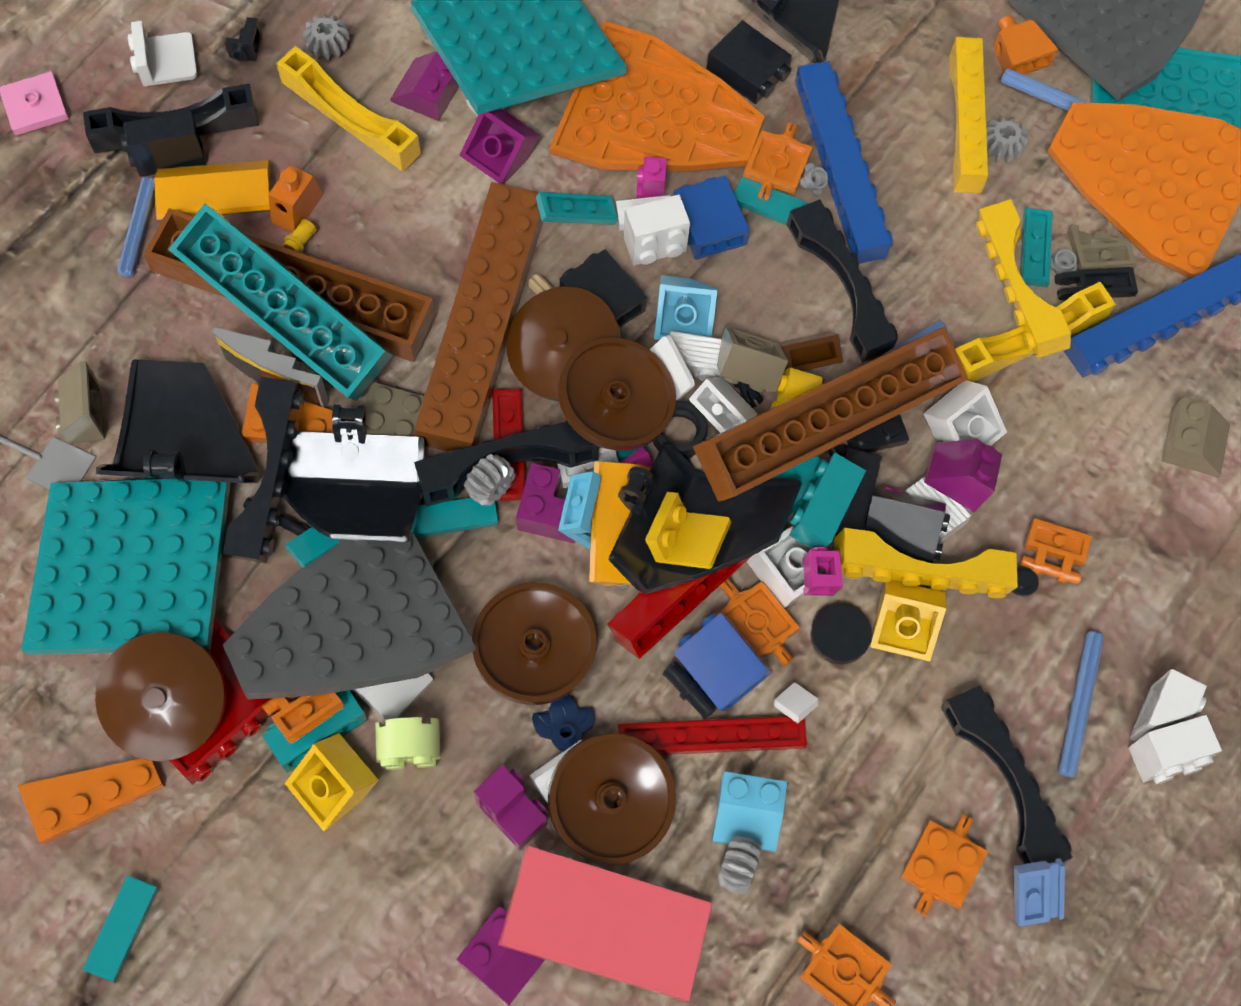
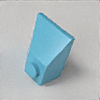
[654,275,717,340]

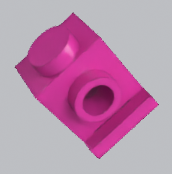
[636,157,667,198]
[802,547,843,596]

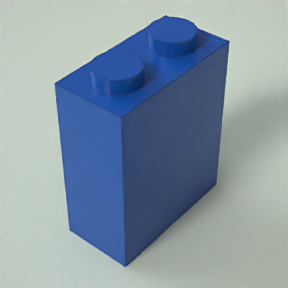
[673,176,750,260]
[674,613,773,712]

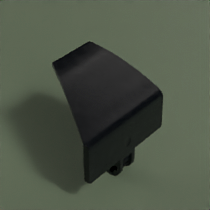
[738,0,839,64]
[96,359,261,483]
[283,404,425,542]
[609,443,802,594]

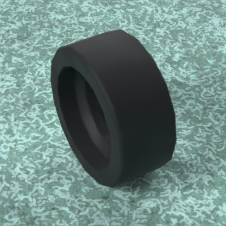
[653,401,708,459]

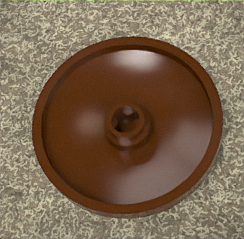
[506,286,621,401]
[558,337,676,451]
[472,582,597,705]
[95,632,227,761]
[548,734,676,865]

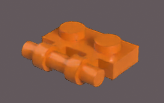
[1019,518,1092,585]
[262,693,344,745]

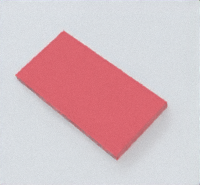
[498,846,712,1001]

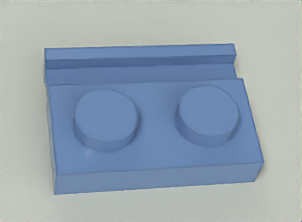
[1014,858,1065,927]

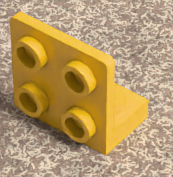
[645,492,731,569]

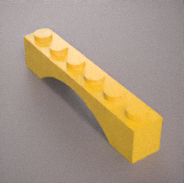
[949,37,988,194]
[277,46,421,172]
[975,199,1071,358]
[955,282,1116,382]
[834,528,1017,598]

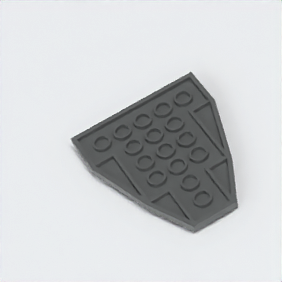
[1008,0,1206,101]
[223,533,476,699]

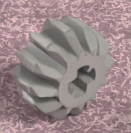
[303,13,350,61]
[986,116,1028,164]
[464,454,516,506]
[718,836,762,894]

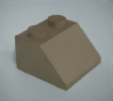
[717,325,788,393]
[54,361,105,444]
[1162,397,1230,477]

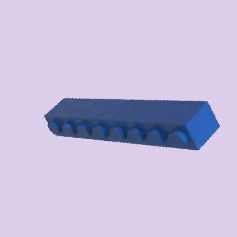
[795,61,893,264]
[1064,254,1241,378]

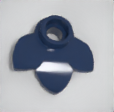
[532,696,595,752]

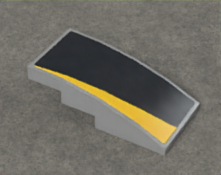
[213,327,329,408]

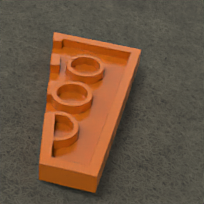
[242,383,354,443]
[17,758,164,845]

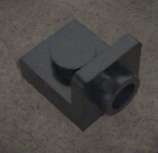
[225,17,263,61]

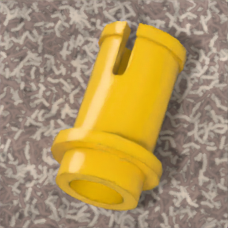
[283,219,317,253]

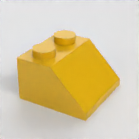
[870,580,946,662]
[284,733,379,831]

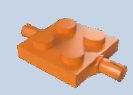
[743,122,813,201]
[716,579,800,667]
[901,814,988,917]
[796,924,896,1006]

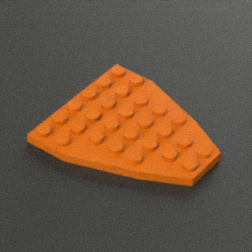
[549,20,765,172]
[1047,102,1241,279]

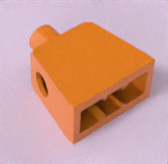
[994,15,1058,75]
[268,166,323,233]

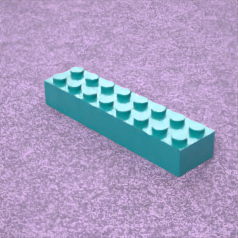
[168,203,393,401]

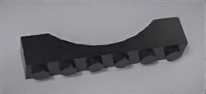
[83,83,259,154]
[786,199,898,363]
[223,377,305,564]
[414,420,598,507]
[941,685,1073,864]

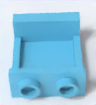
[558,472,601,550]

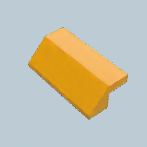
[154,160,271,220]
[589,461,651,587]

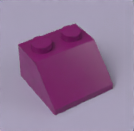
[390,51,459,121]
[459,108,540,184]
[924,439,1002,512]
[456,906,546,1006]

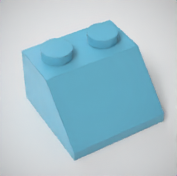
[712,771,787,852]

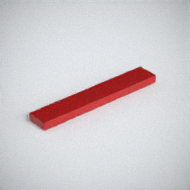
[617,716,807,755]

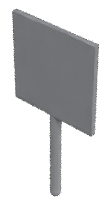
[0,436,97,490]

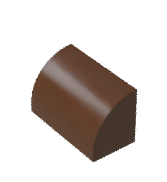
[778,332,843,371]

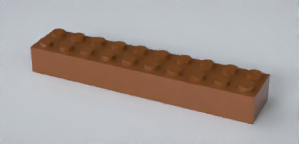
[414,182,543,452]
[144,208,436,362]
[693,326,968,502]

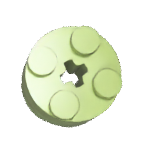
[375,717,441,770]

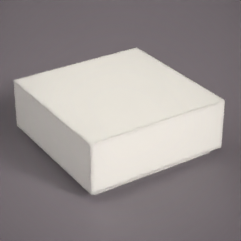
[774,682,819,723]

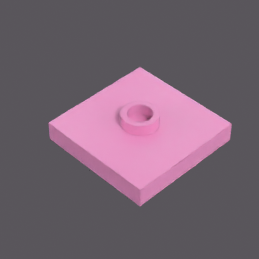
[0,71,68,136]

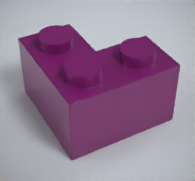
[516,463,575,544]
[473,765,548,851]

